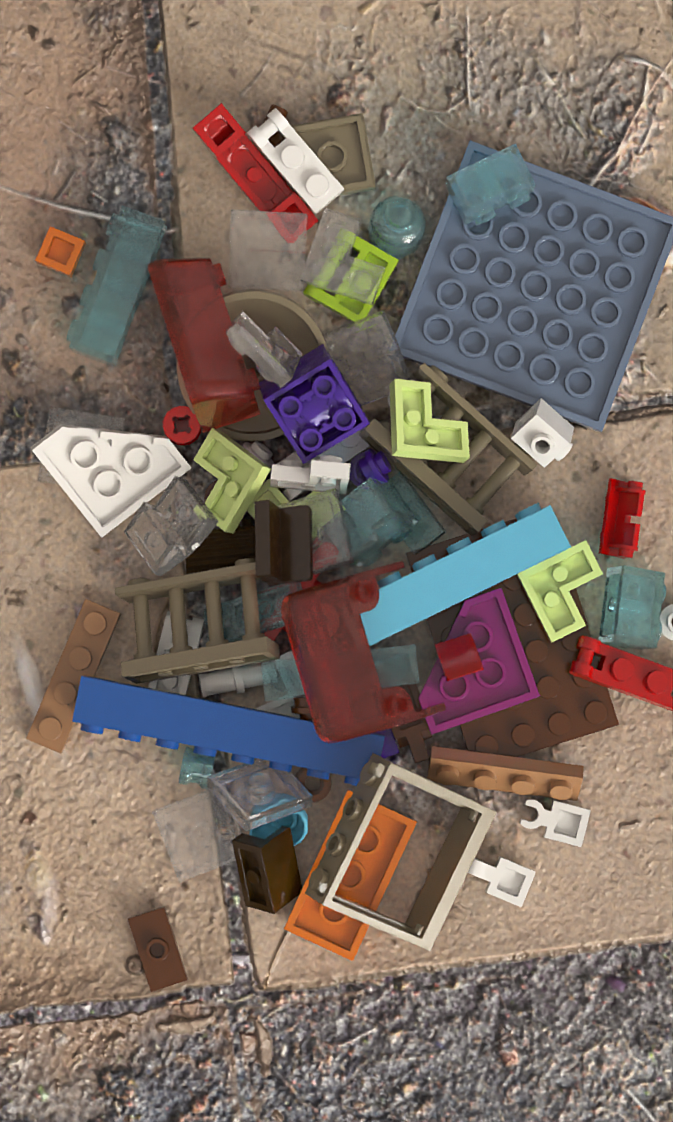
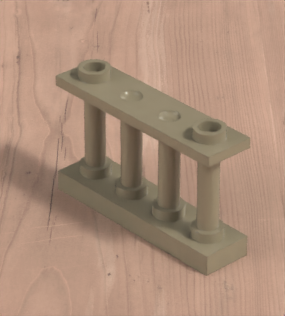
[359,363,537,536]
[115,558,280,684]

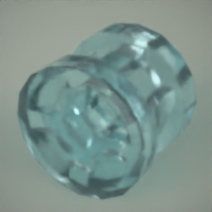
[179,747,216,790]

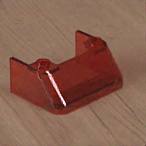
[147,257,261,433]
[281,560,446,744]

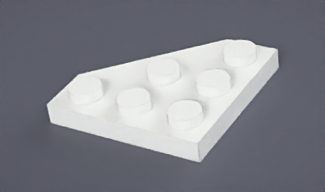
[30,424,191,538]

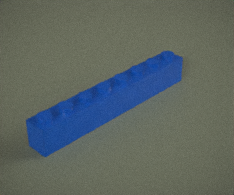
[72,675,385,786]

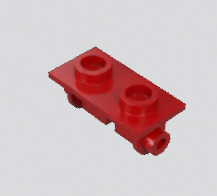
[599,478,646,559]

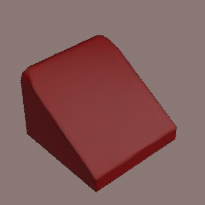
[434,633,484,681]

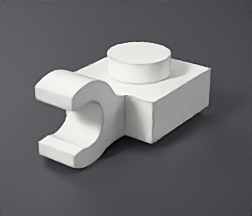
[468,856,536,907]

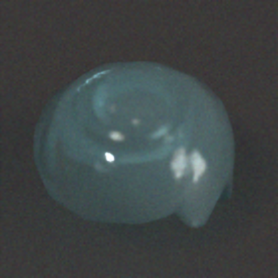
[368,196,426,258]

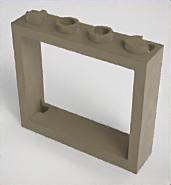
[305,753,497,951]

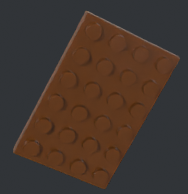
[406,519,619,757]

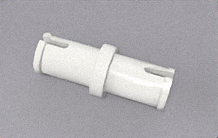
[198,660,278,698]

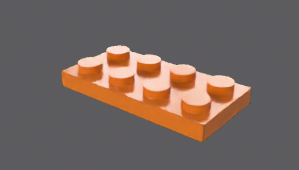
[284,789,417,961]

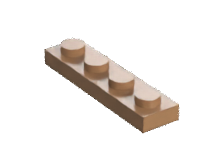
[26,599,121,754]
[427,746,584,801]

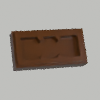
[128,906,188,992]

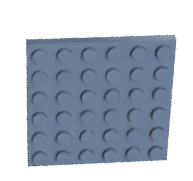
[389,140,673,433]

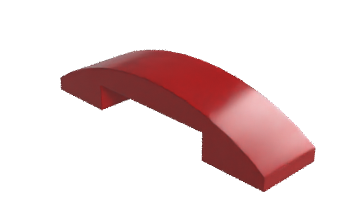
[192,103,319,245]

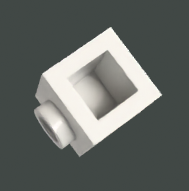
[511,398,574,468]

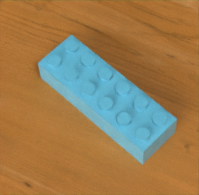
[339,503,571,651]

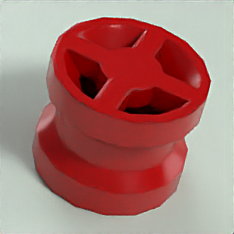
[163,406,202,446]

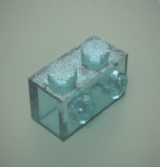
[445,144,536,225]
[599,565,666,650]

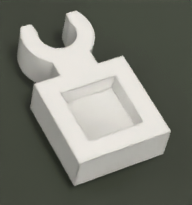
[519,799,591,847]

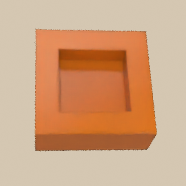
[35,226,86,277]

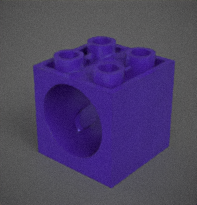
[258,344,370,464]

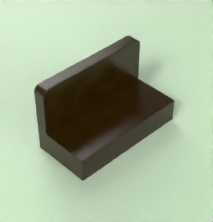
[255,500,313,586]
[232,826,302,914]

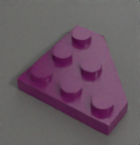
[418,588,540,735]

